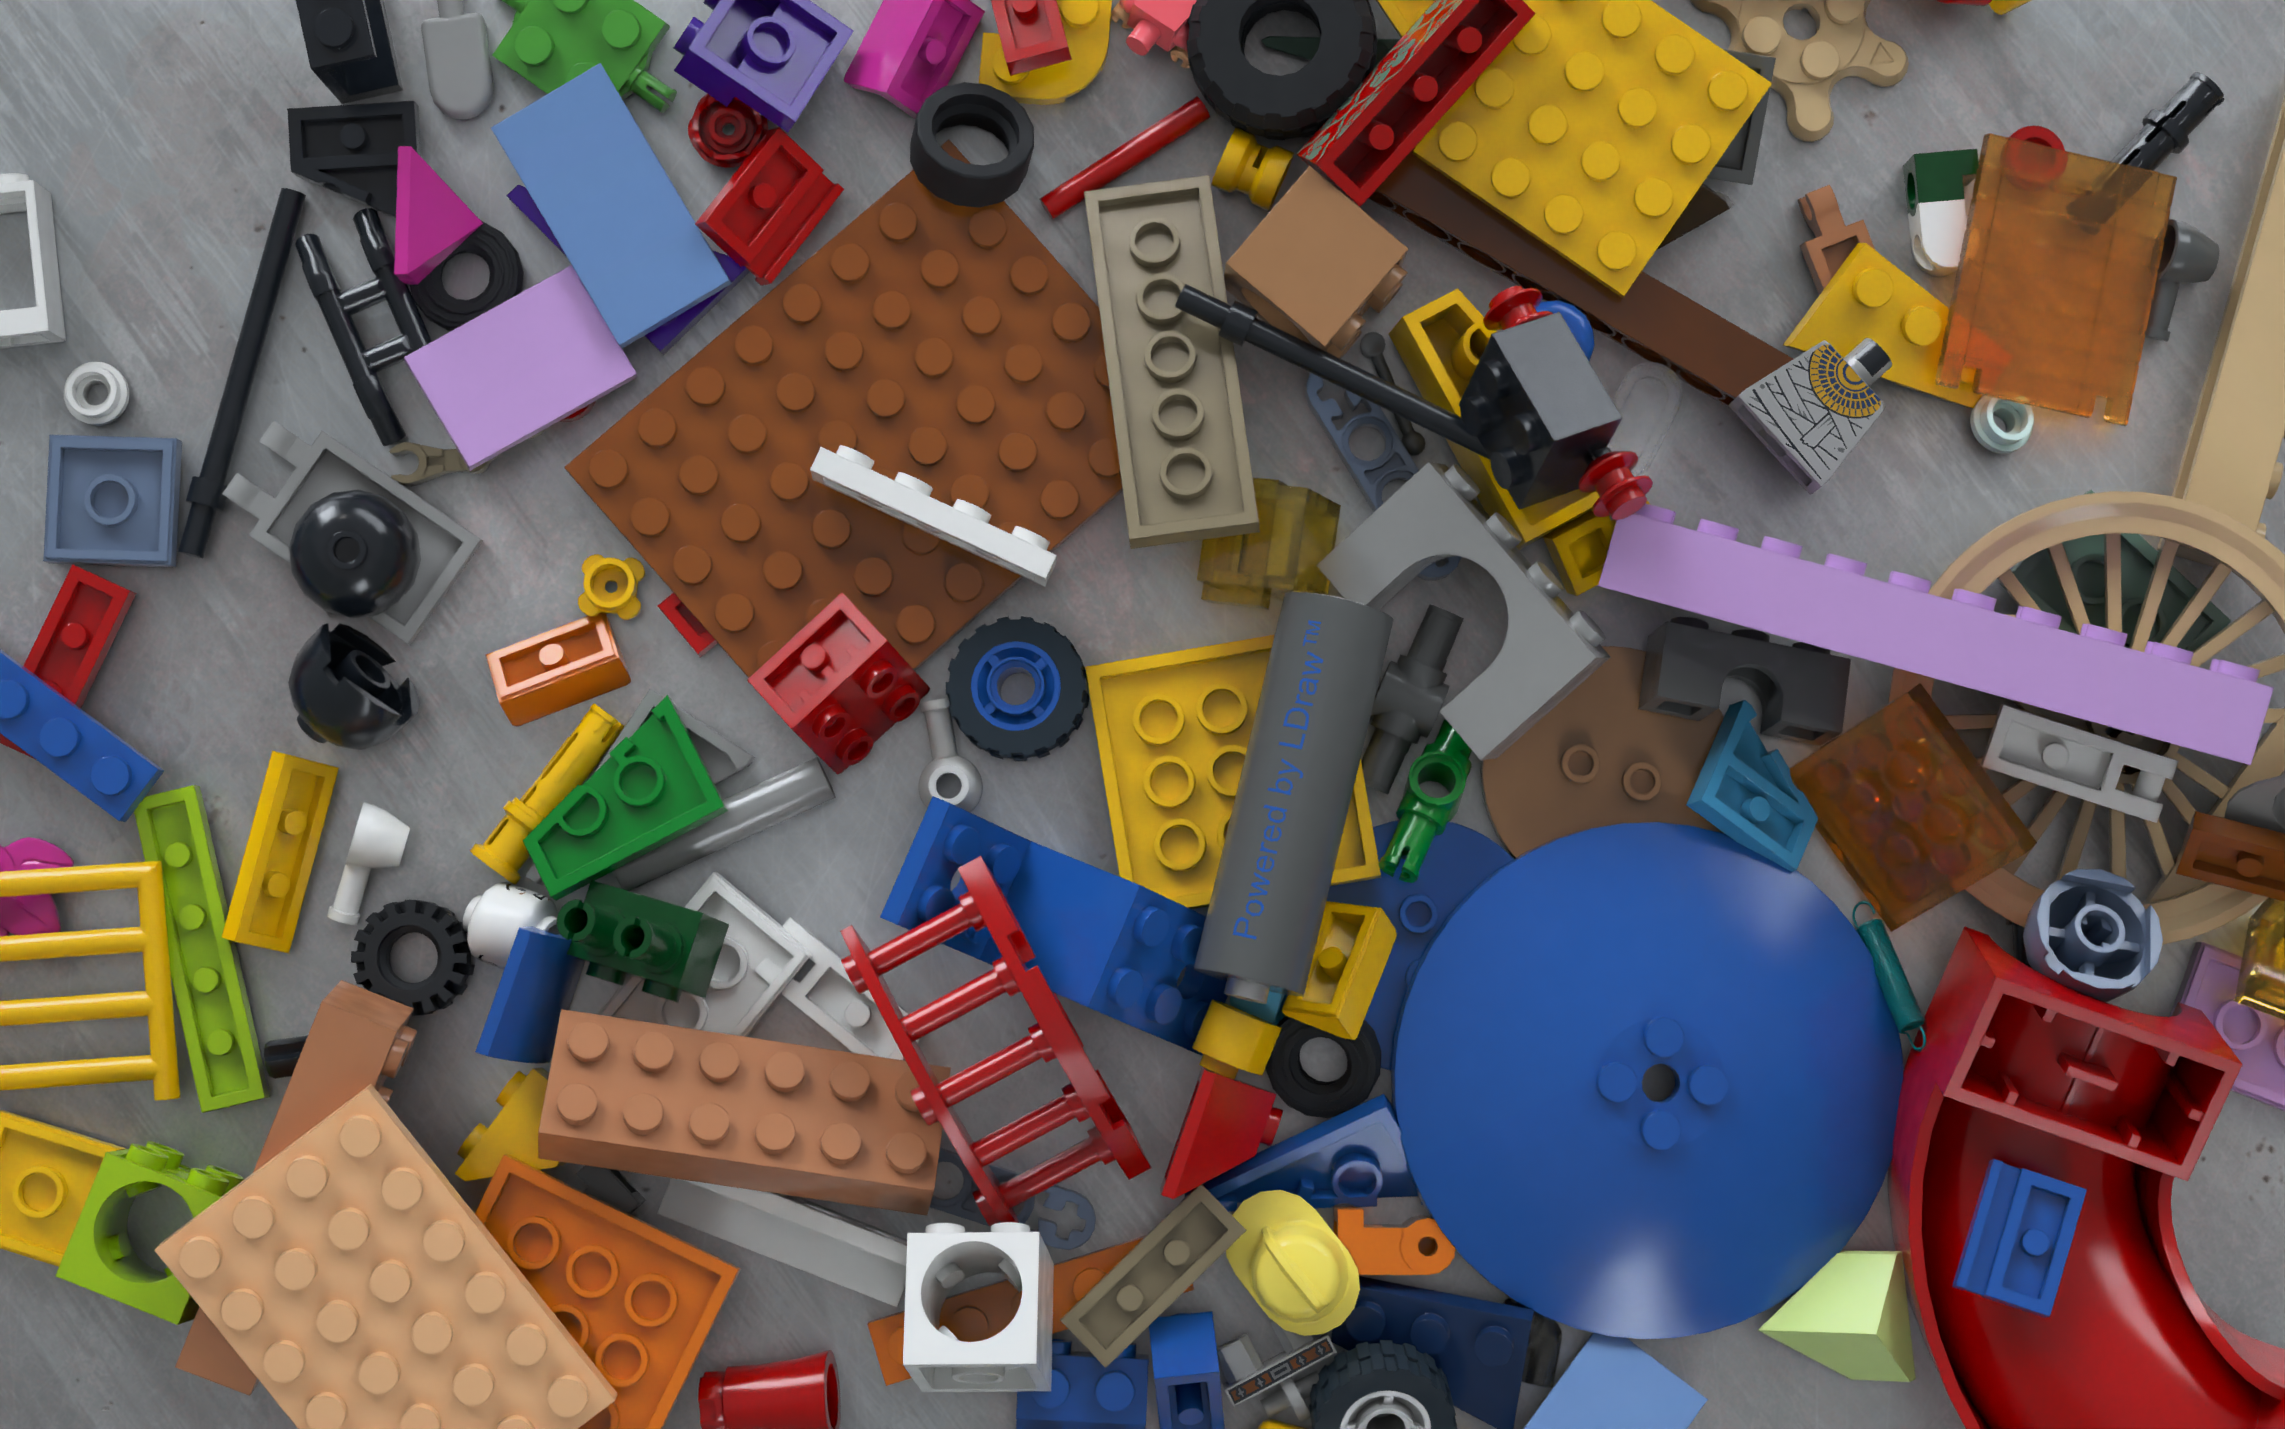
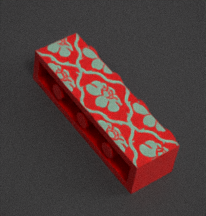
[1296,0,1536,207]

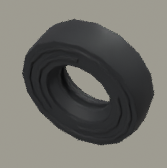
[409,221,524,331]
[1266,1016,1381,1118]

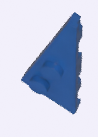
[1185,1094,1423,1212]

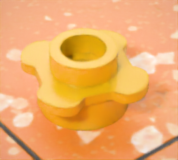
[578,554,645,620]

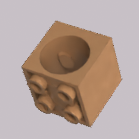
[1224,166,1408,358]

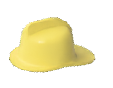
[1226,1190,1360,1336]

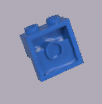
[1016,1338,1149,1429]

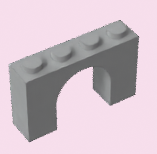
[1316,462,1611,760]

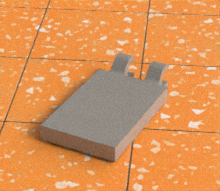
[222,421,483,645]

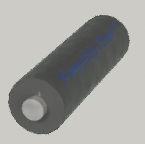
[1194,592,1394,1004]

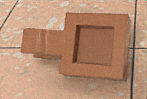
[1798,185,1875,295]

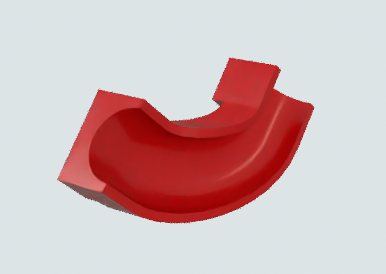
[1887,926,2285,1429]

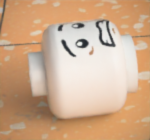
[463,882,560,970]

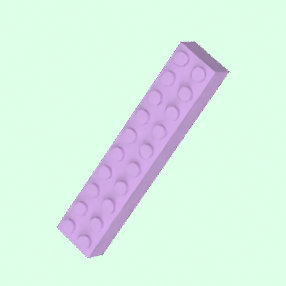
[1598,504,2274,765]

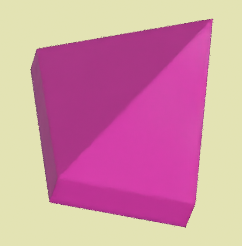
[394,146,483,285]

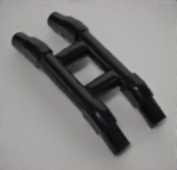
[295,208,432,446]

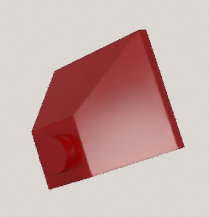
[1160,1068,1283,1199]

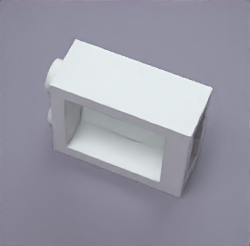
[0,173,66,349]

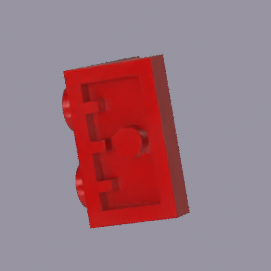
[747,593,930,774]

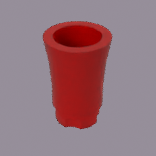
[698,1350,841,1429]

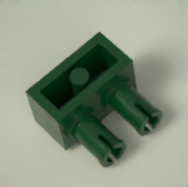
[556,880,729,1003]

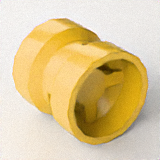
[1211,127,1294,211]

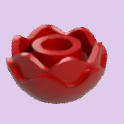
[688,94,768,168]

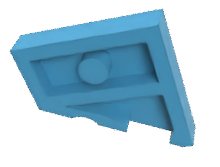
[1686,700,1818,872]

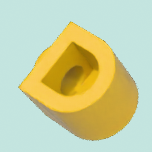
[1192,999,1282,1079]

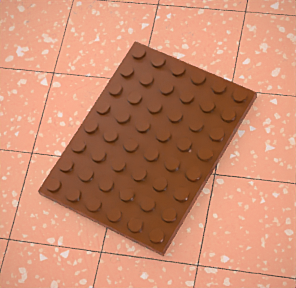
[564,139,1123,756]

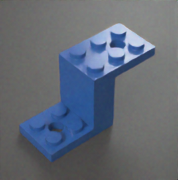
[880,796,1228,1056]

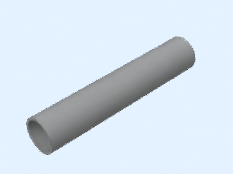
[613,757,836,891]

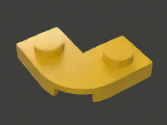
[979,0,1112,105]

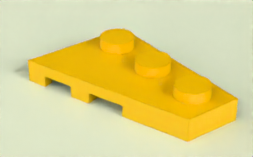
[1783,243,2011,408]

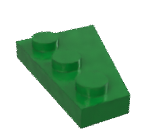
[523,695,728,901]

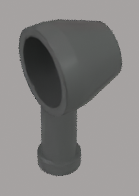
[2137,219,2219,342]

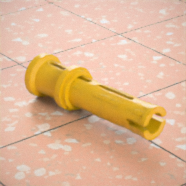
[470,703,625,885]

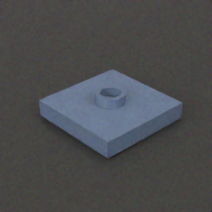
[43,435,182,567]

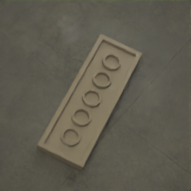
[1084,175,1260,549]

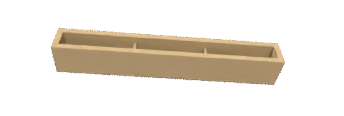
[2157,96,2285,567]

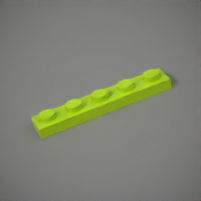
[134,785,270,1113]

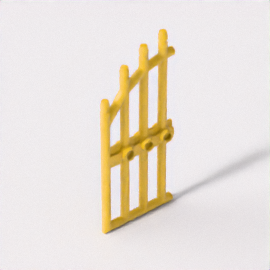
[0,860,181,1101]

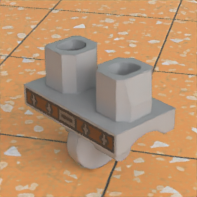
[1217,1319,1337,1422]

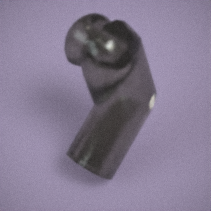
[1502,1297,1562,1388]

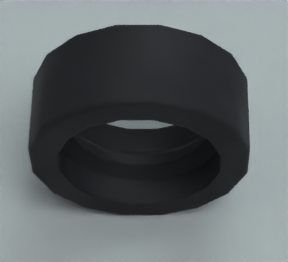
[910,82,1034,208]

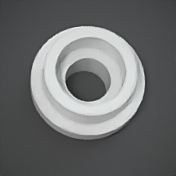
[64,361,129,426]

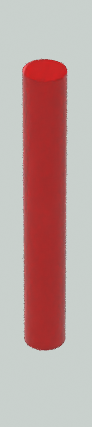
[1039,96,1210,220]

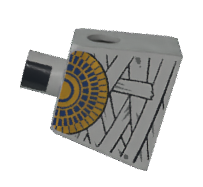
[1728,338,1892,495]

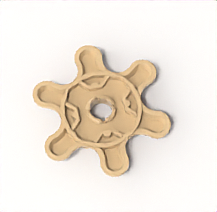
[1690,0,1909,142]

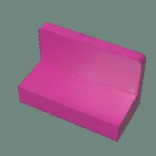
[844,0,985,119]

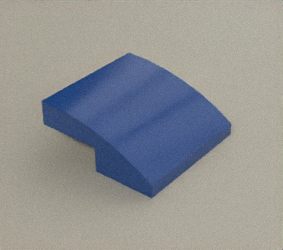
[475,926,585,1064]

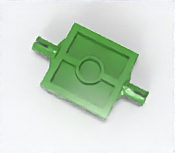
[492,0,677,113]

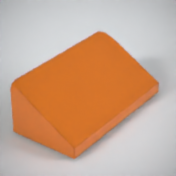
[486,612,631,726]

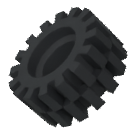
[351,900,475,1016]

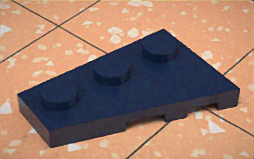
[1331,1276,1534,1429]

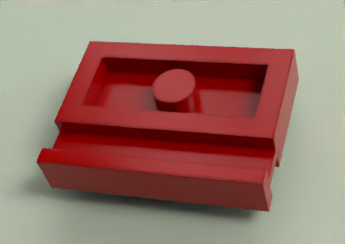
[695,127,844,286]

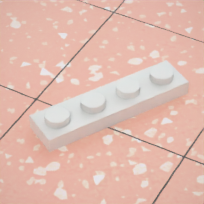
[810,445,1057,587]

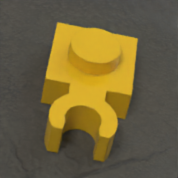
[1543,500,1650,596]

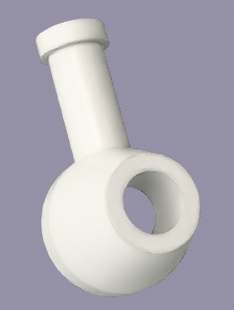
[919,698,983,812]
[327,802,410,925]

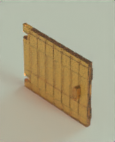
[1935,133,2177,426]

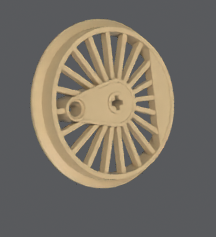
[1888,491,2285,945]

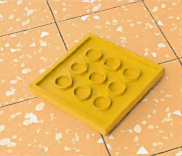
[1413,0,1772,298]
[1085,635,1381,909]

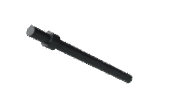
[178,188,306,559]
[1175,284,1490,460]

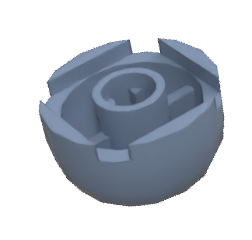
[2023,869,2163,1002]

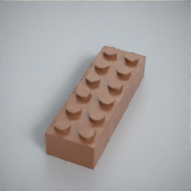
[175,980,418,1396]
[538,1009,951,1216]

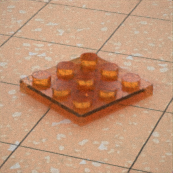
[1789,683,2037,932]

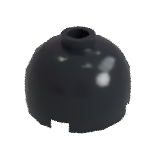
[289,489,421,618]
[288,623,420,750]

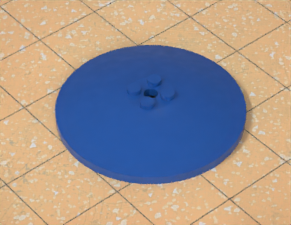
[1391,822,1903,1339]

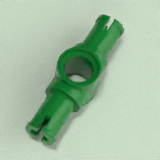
[1378,718,1472,883]

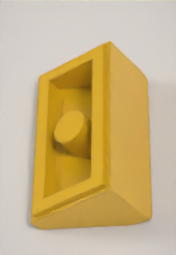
[1282,901,1397,1040]

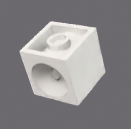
[903,1222,1054,1392]

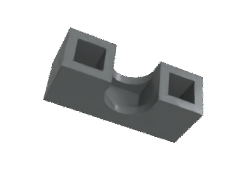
[1638,617,1851,746]

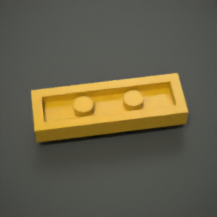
[222,751,339,953]

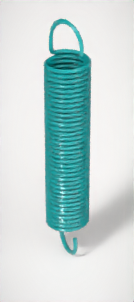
[1852,901,1926,1051]

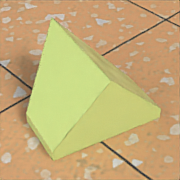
[1758,1250,1916,1382]

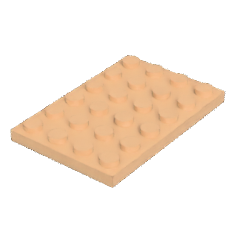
[154,1084,617,1429]

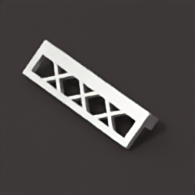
[657,1178,907,1307]

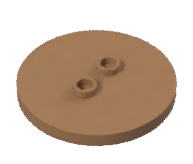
[1481,646,1724,859]

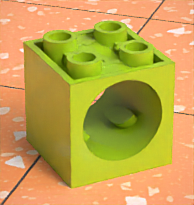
[55,1141,244,1325]

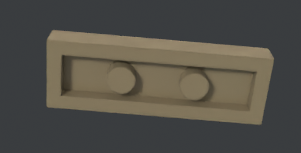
[1060,1185,1247,1368]

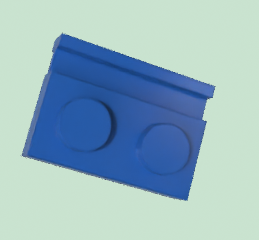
[1952,1159,2087,1318]

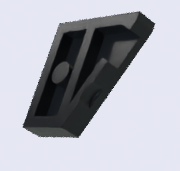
[287,101,421,218]

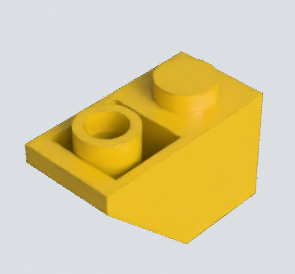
[455,1067,566,1181]

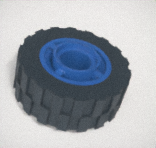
[946,616,1089,761]

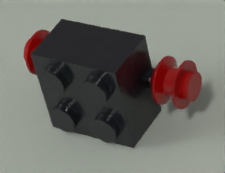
[1459,286,1653,520]

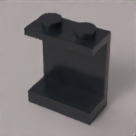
[296,0,403,104]

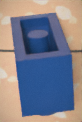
[1149,1311,1225,1429]

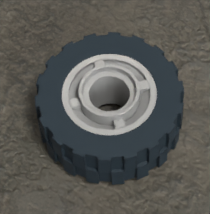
[1309,1340,1457,1429]

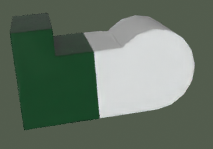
[1903,149,1980,277]

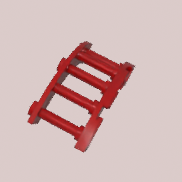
[840,856,1152,1227]

